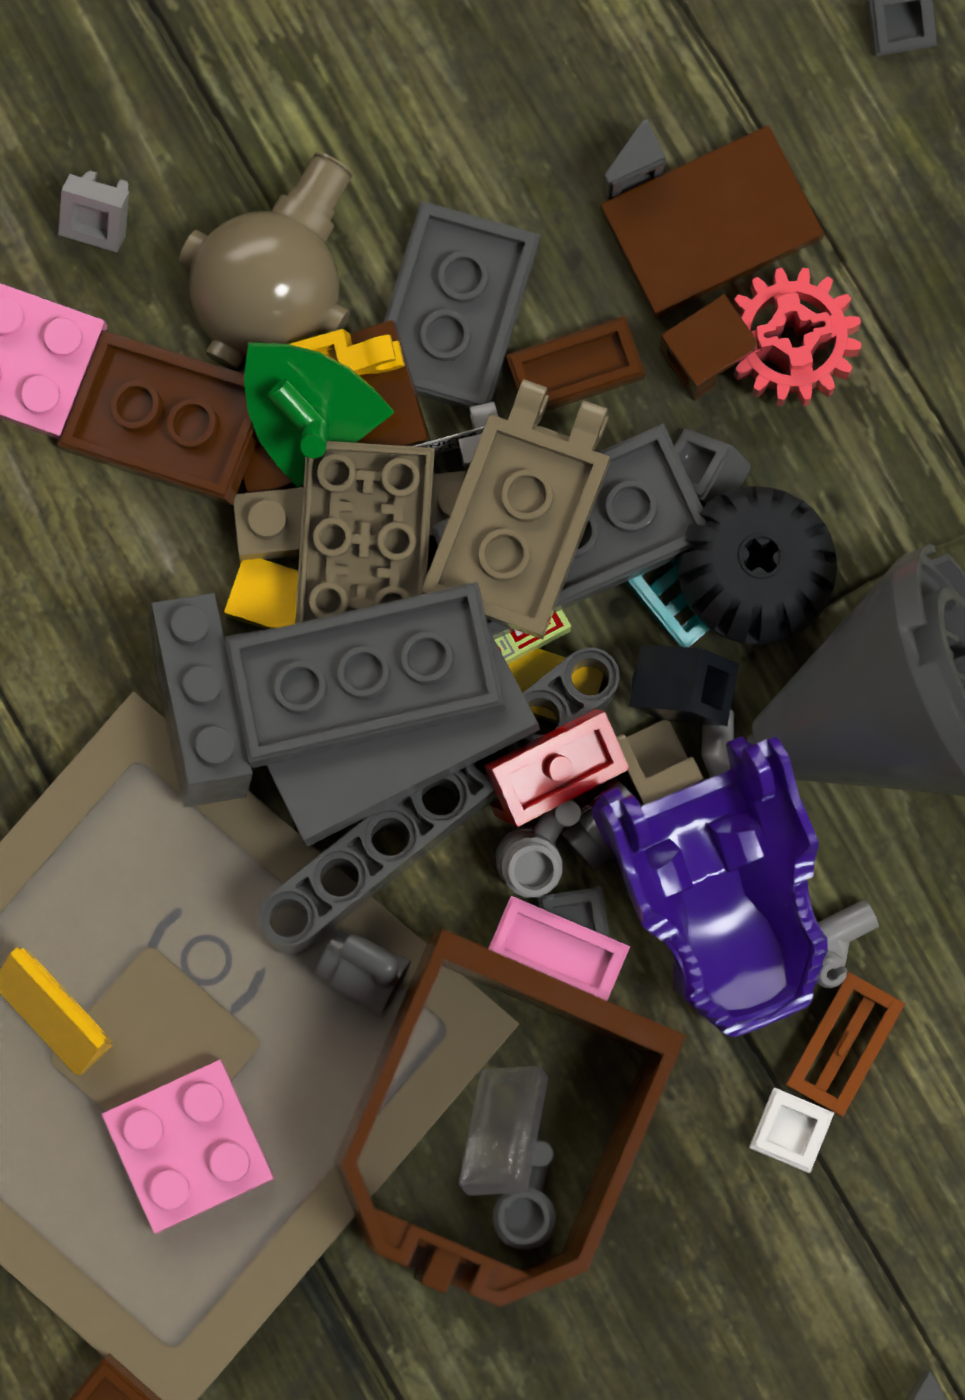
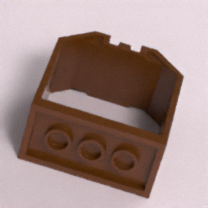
[334,929,686,1307]

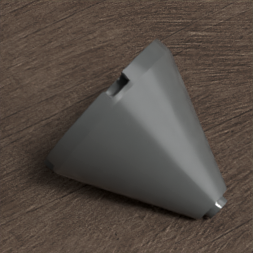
[747,544,965,796]

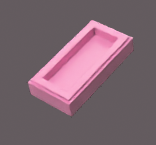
[489,896,630,1001]

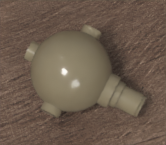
[179,152,353,371]

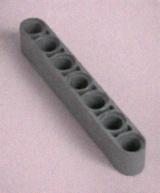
[259,647,620,955]

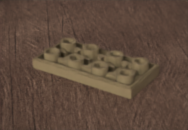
[295,441,435,624]

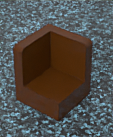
[659,294,758,401]

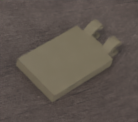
[421,379,611,639]

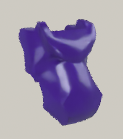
[591,736,828,1037]

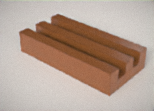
[785,972,905,1117]

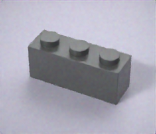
[147,593,252,808]

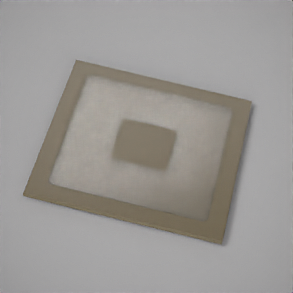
[0,691,520,1400]

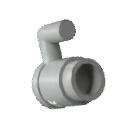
[495,799,581,898]

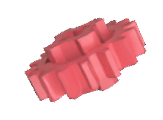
[733,268,861,406]

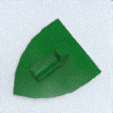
[244,342,394,488]

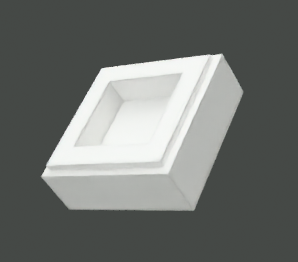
[749,1088,834,1173]

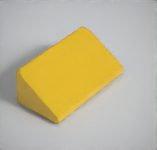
[0,947,113,1075]

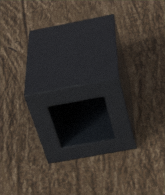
[629,644,739,726]

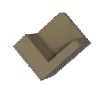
[616,720,704,805]

